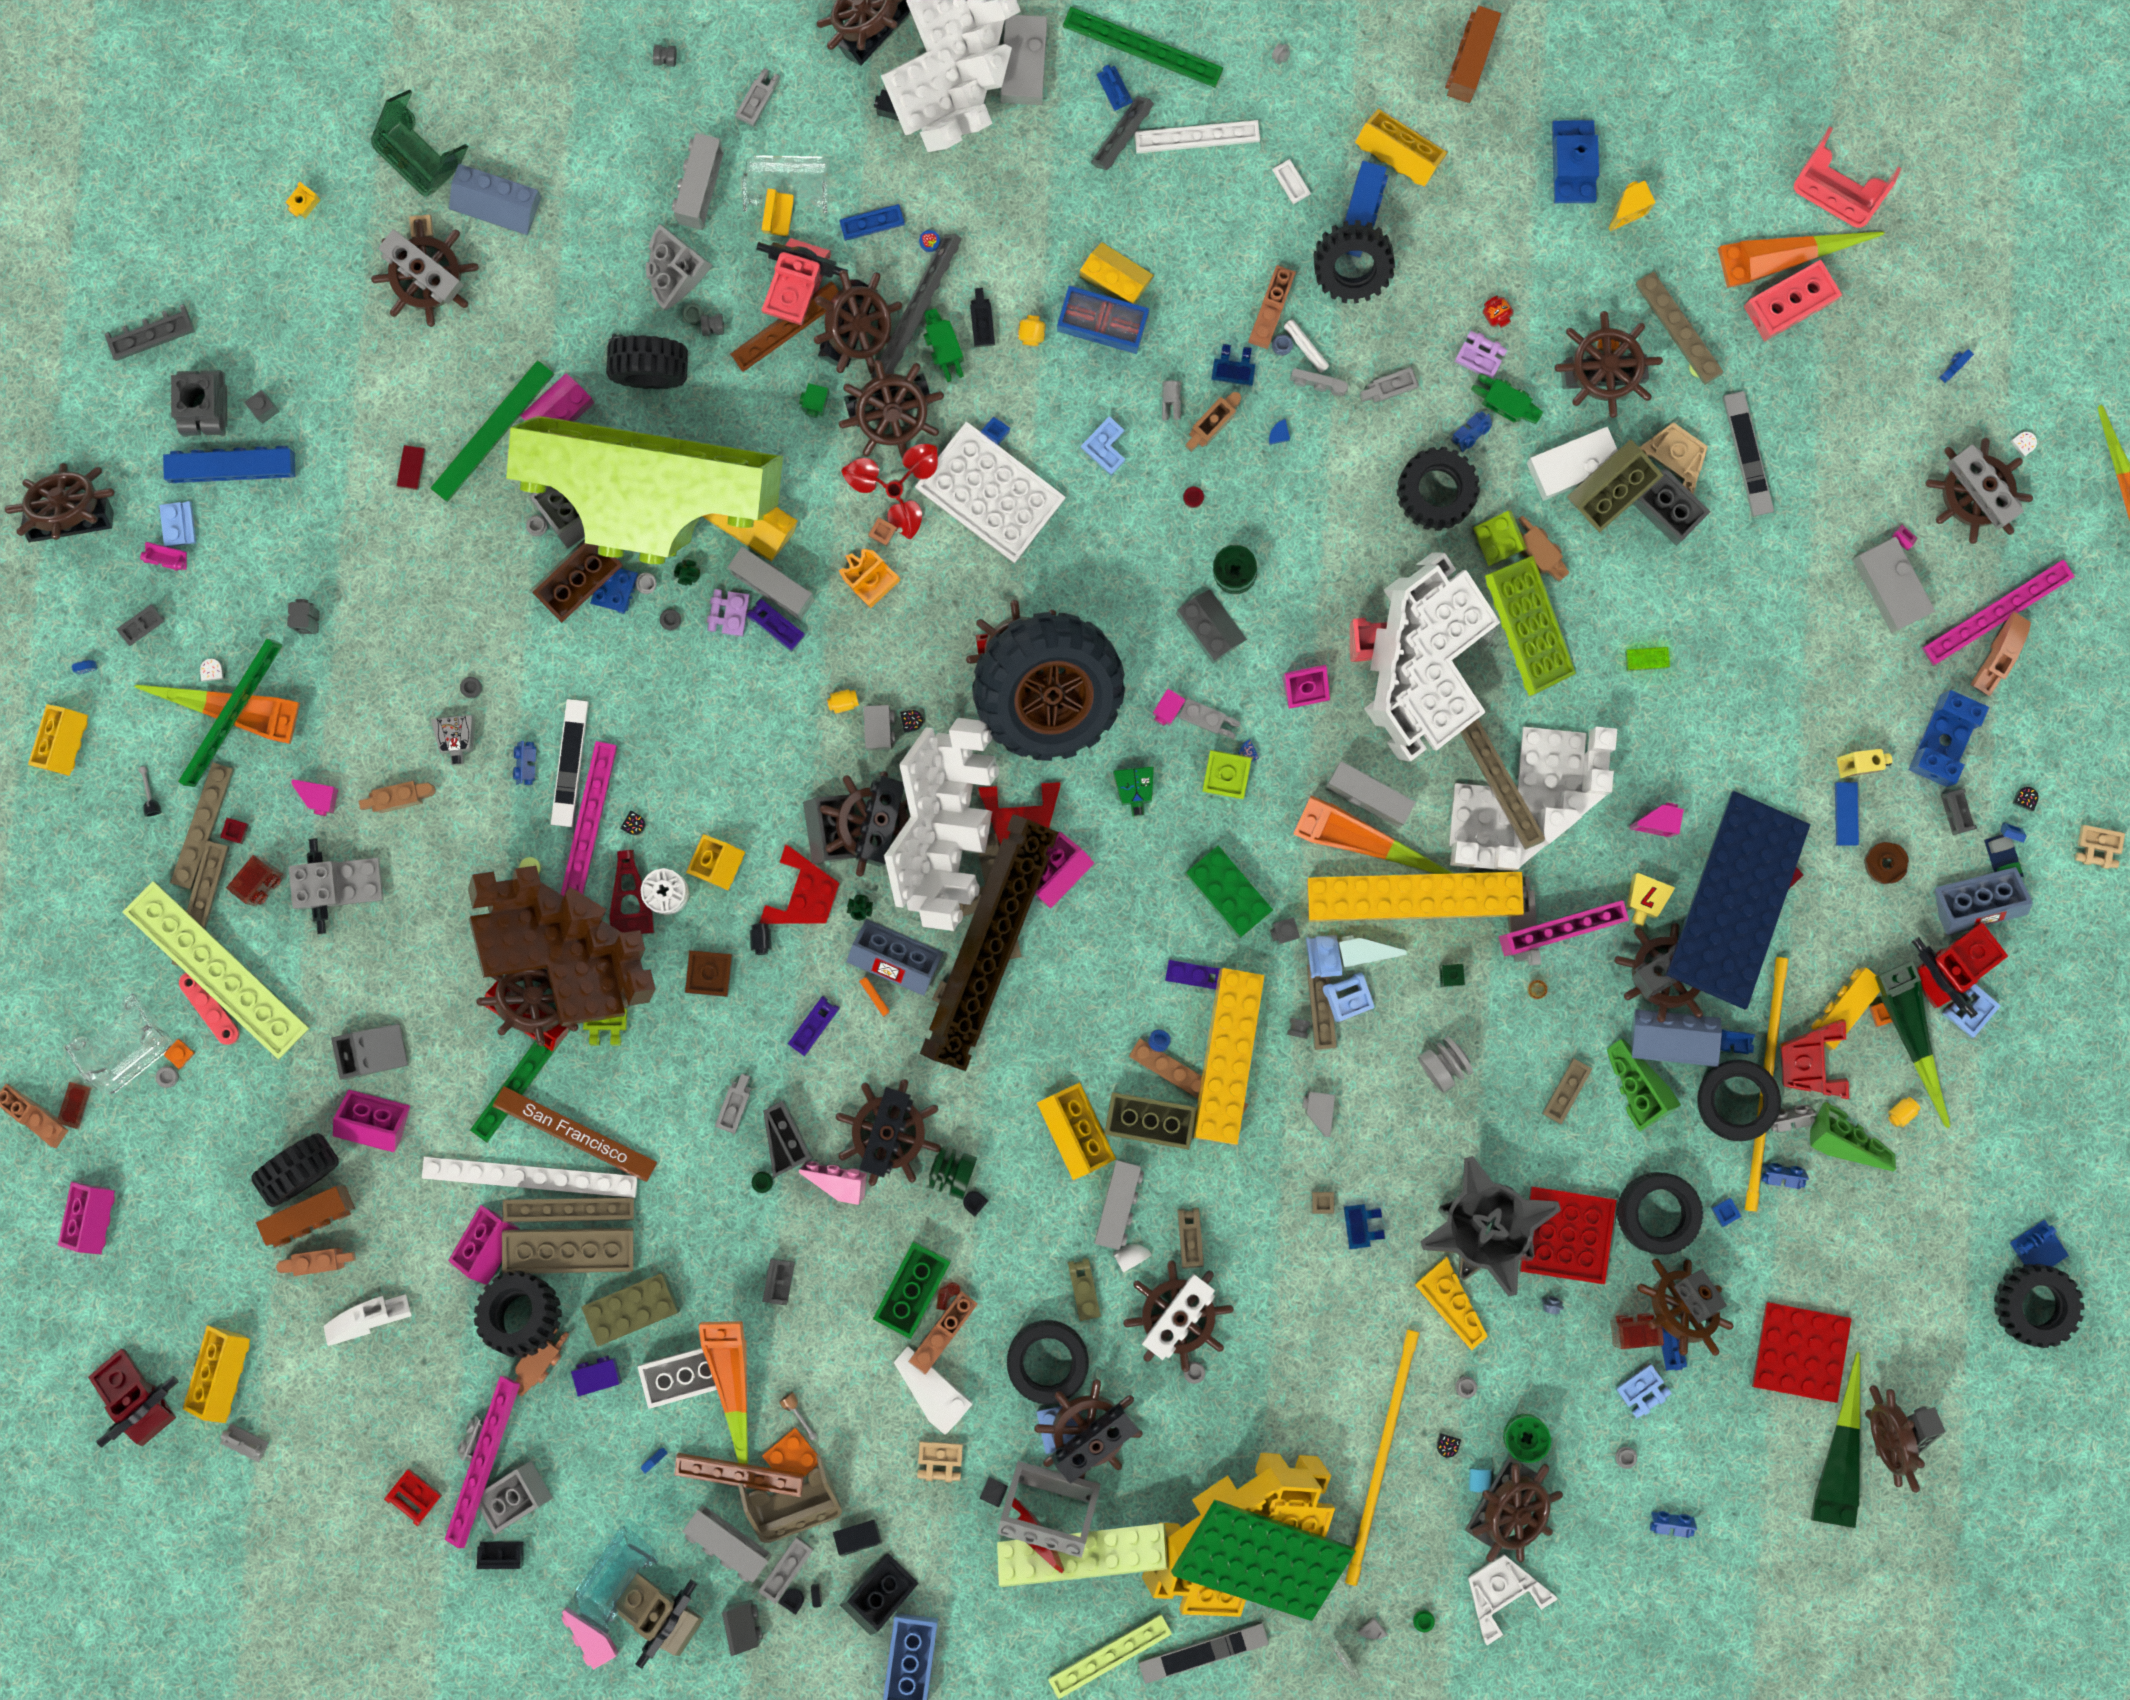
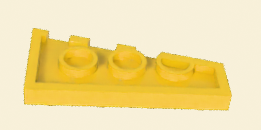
[1414,1257,1488,1350]

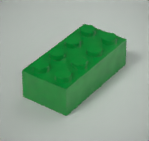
[1185,845,1273,939]
[873,1241,951,1339]

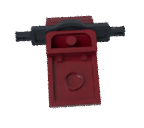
[88,1348,179,1448]

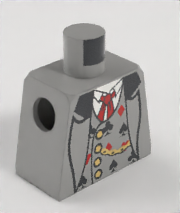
[431,715,475,765]

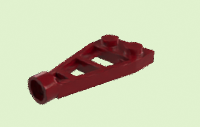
[609,850,655,934]

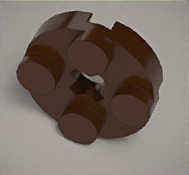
[1864,842,1909,884]

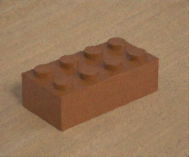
[1445,5,1502,104]
[255,1185,355,1248]

